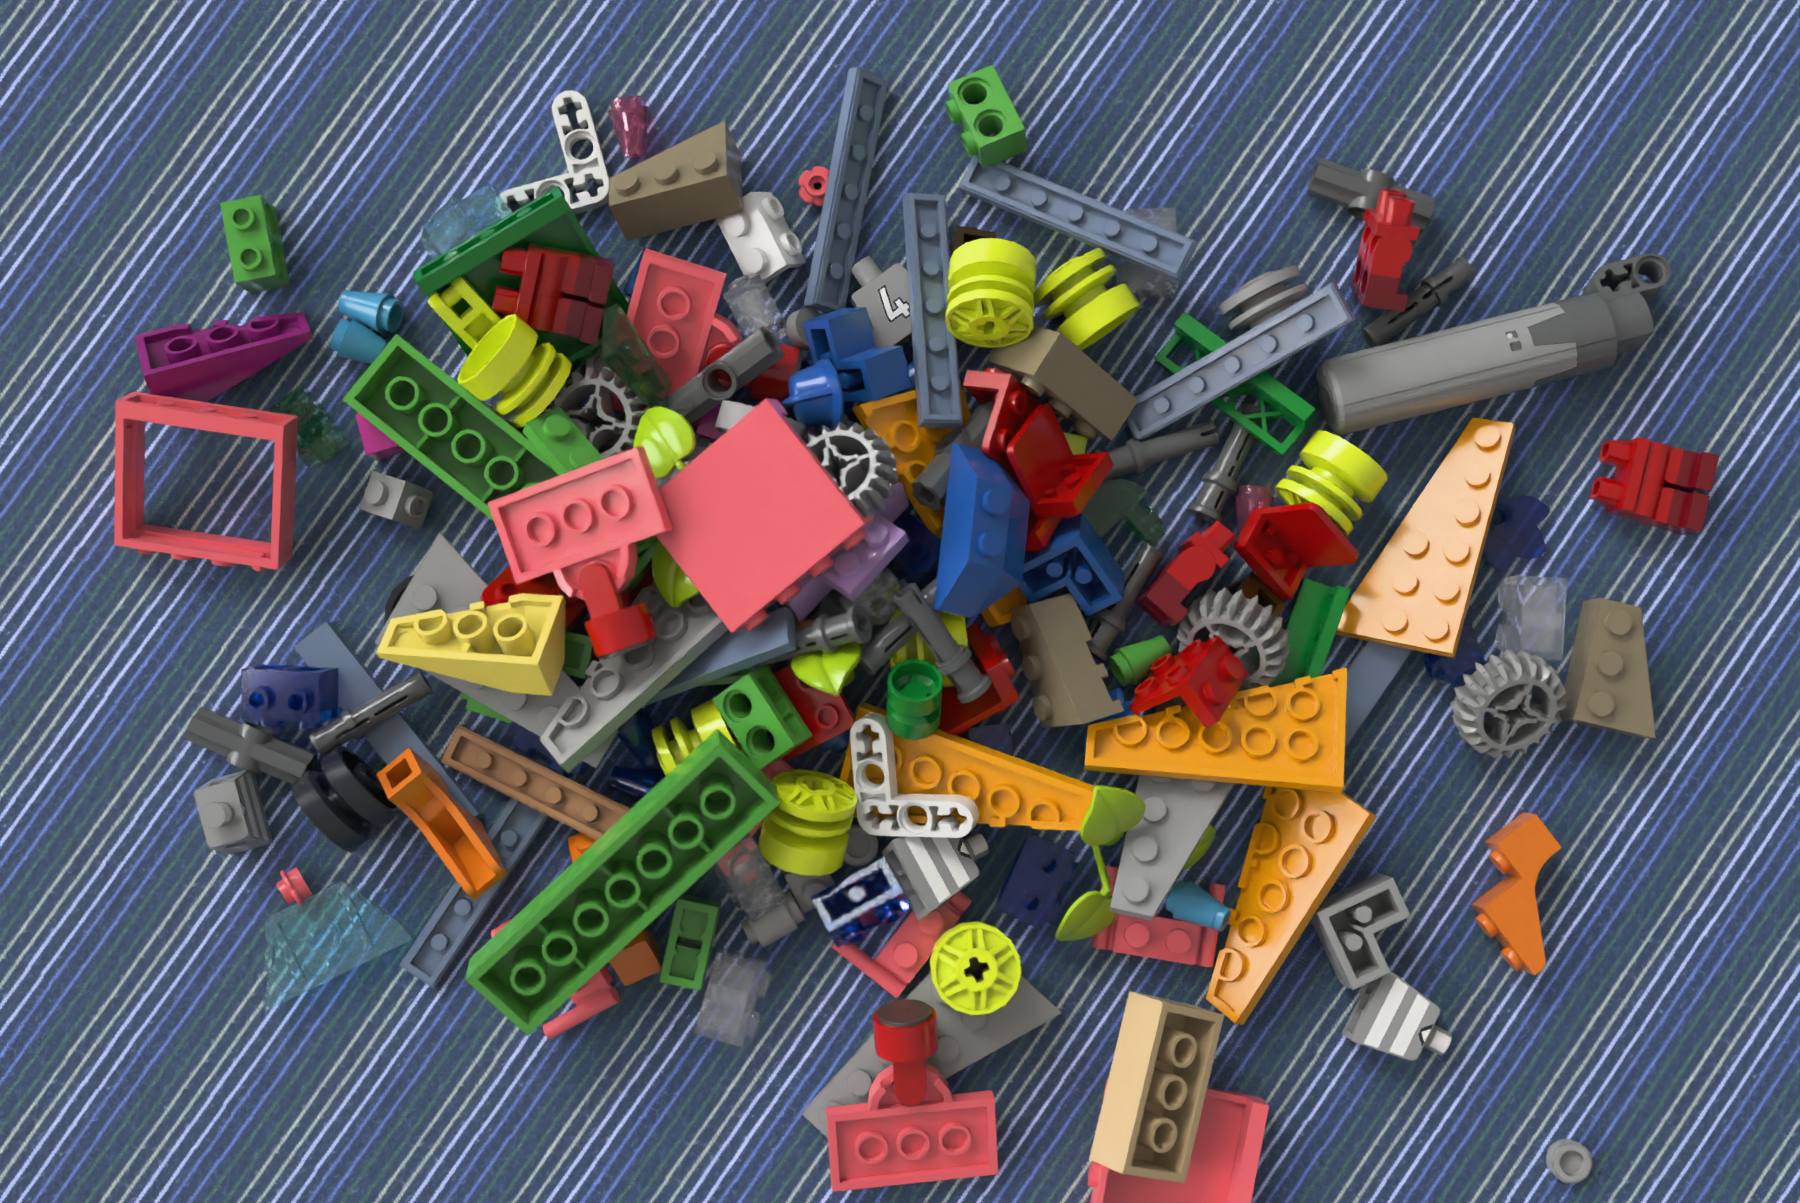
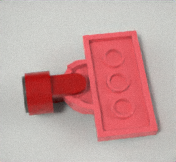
[611,248,803,412]
[488,446,673,660]
[826,999,998,1192]

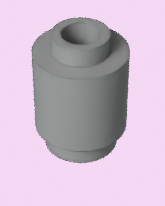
[741,891,805,948]

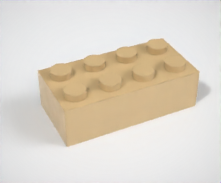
[1089,991,1224,1183]

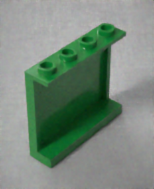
[413,187,629,398]

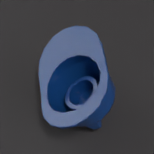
[781,359,843,428]

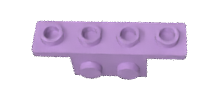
[786,481,909,622]

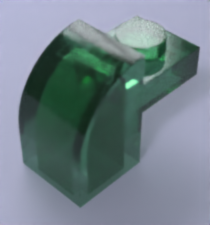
[270,383,350,469]
[1082,479,1166,546]

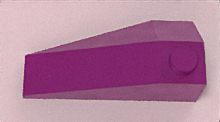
[135,312,312,402]

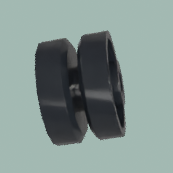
[292,745,401,853]

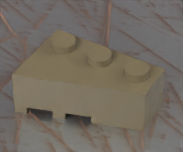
[609,121,743,241]
[988,325,1138,441]
[1010,593,1124,728]
[1559,598,1656,739]

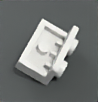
[715,192,806,289]

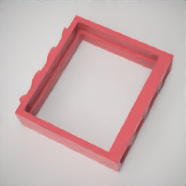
[114,392,298,572]

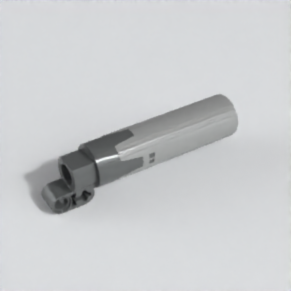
[1316,254,1671,436]

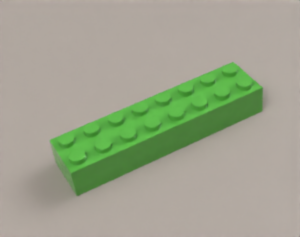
[342,334,657,596]
[465,728,780,1036]

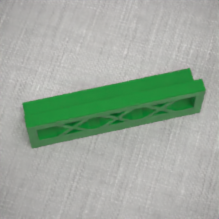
[1154,311,1315,458]
[1269,578,1351,687]

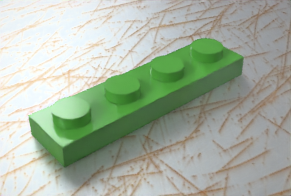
[523,406,659,554]

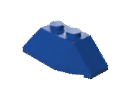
[934,443,1030,619]

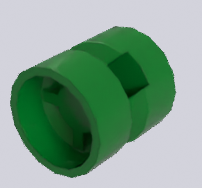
[886,659,943,740]

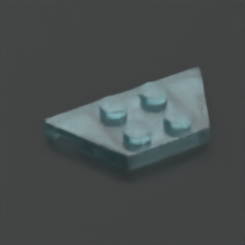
[263,880,415,1011]

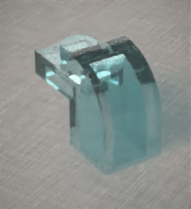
[422,183,513,259]

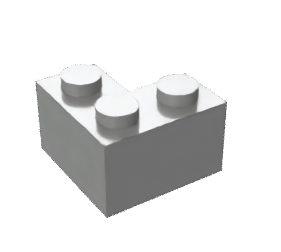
[1311,873,1411,990]

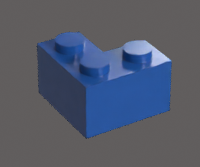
[803,307,912,402]
[1018,512,1125,617]

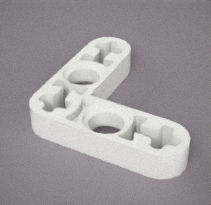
[495,90,610,220]
[850,713,979,838]

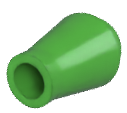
[1108,635,1172,686]

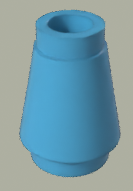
[338,290,404,334]
[330,318,389,364]
[1166,880,1231,932]

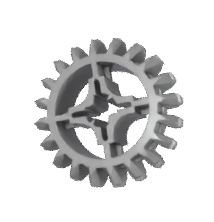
[542,367,650,459]
[807,422,898,523]
[1176,587,1291,692]
[1450,649,1567,759]

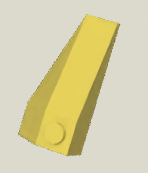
[377,593,566,696]

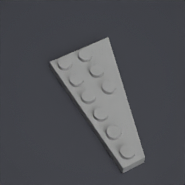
[374,532,619,768]
[539,581,728,773]
[1110,695,1235,921]
[802,957,1062,1138]

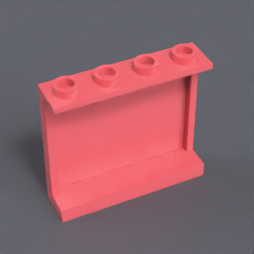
[656,399,873,633]
[1084,1079,1269,1203]

